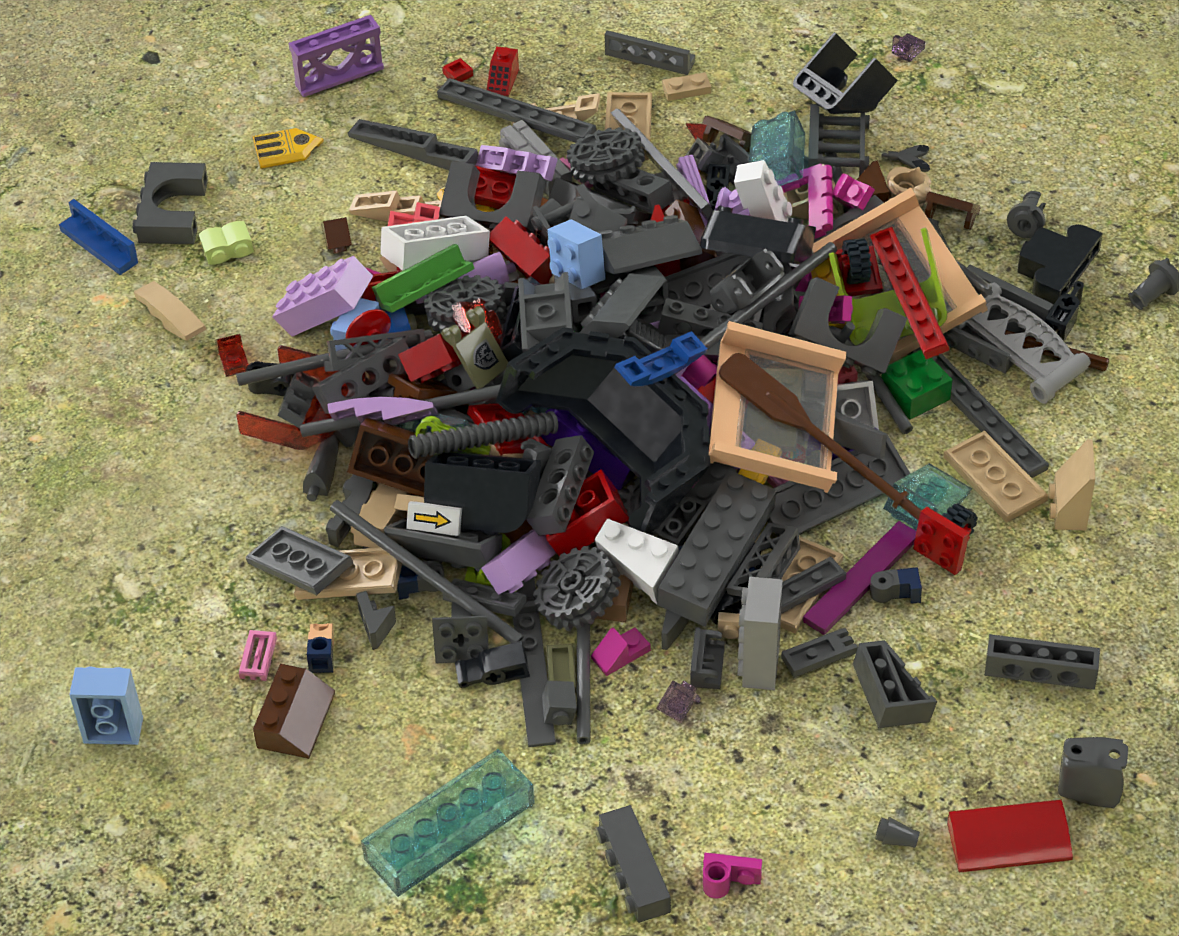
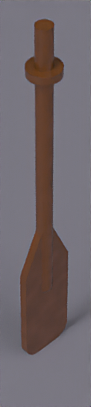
[719,353,922,521]

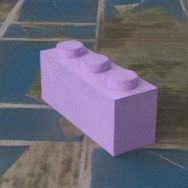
[481,529,556,595]

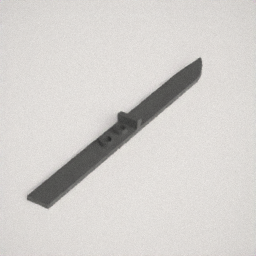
[510,543,556,747]

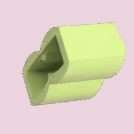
[199,221,254,265]

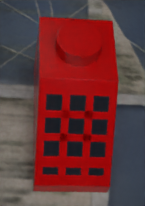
[486,46,519,97]

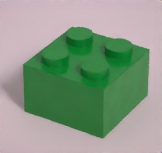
[881,350,953,420]

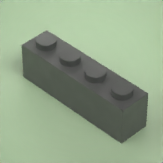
[595,805,671,923]

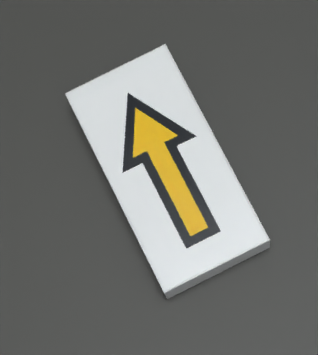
[406,501,462,536]

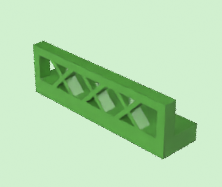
[372,244,475,313]

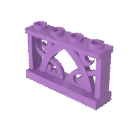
[289,15,384,97]

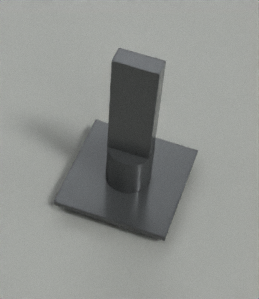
[432,602,489,664]

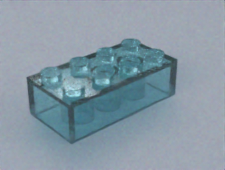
[749,110,805,186]

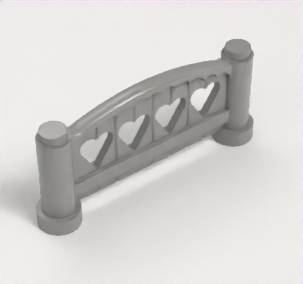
[947,282,1091,404]

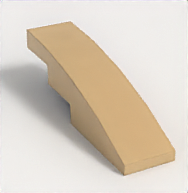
[349,190,442,221]
[134,281,207,341]

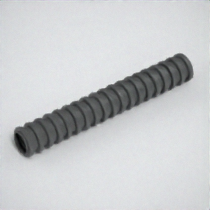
[408,411,558,459]

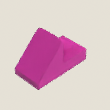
[591,627,651,676]

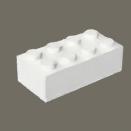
[381,216,490,271]

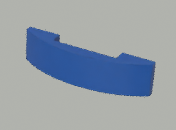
[614,331,708,386]

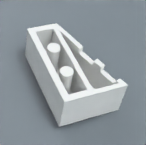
[734,160,792,222]
[595,519,679,604]

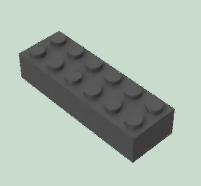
[657,470,777,626]

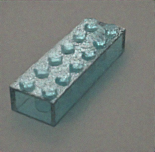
[361,749,535,897]

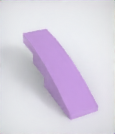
[476,145,558,181]
[327,397,438,426]

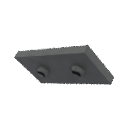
[246,526,354,596]

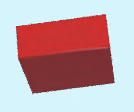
[442,58,474,82]

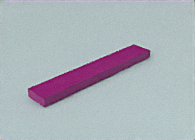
[803,521,916,635]

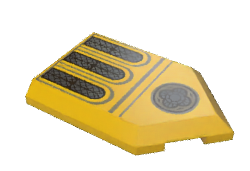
[252,128,324,169]

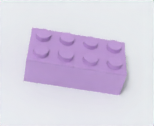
[272,255,373,337]

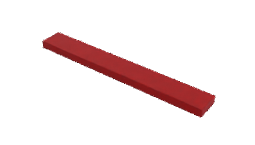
[869,227,950,359]

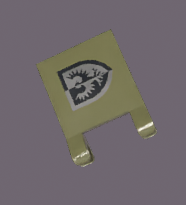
[441,306,508,389]

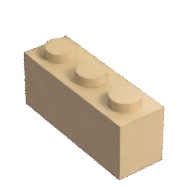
[351,483,411,548]

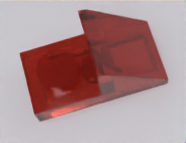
[214,334,249,377]

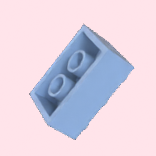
[69,667,143,745]

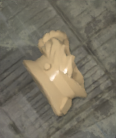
[887,167,932,207]

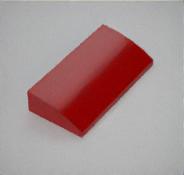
[947,799,1073,873]

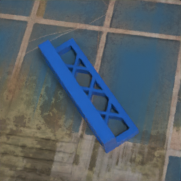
[59,199,138,275]

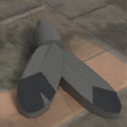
[881,145,930,172]

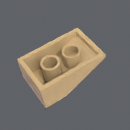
[1048,439,1096,531]

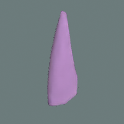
[416,252,516,304]

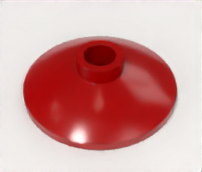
[346,309,391,347]

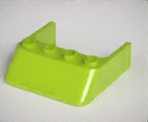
[829,228,947,345]

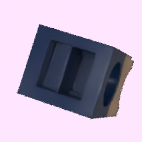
[306,623,334,673]

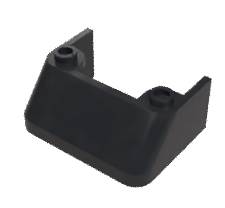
[793,32,898,114]
[700,206,816,264]

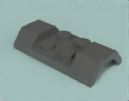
[518,272,573,353]

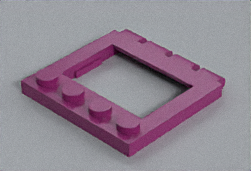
[749,163,833,239]

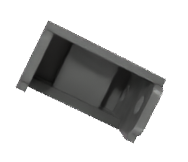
[710,248,785,315]
[1058,737,1128,809]

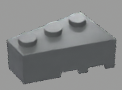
[853,640,937,728]

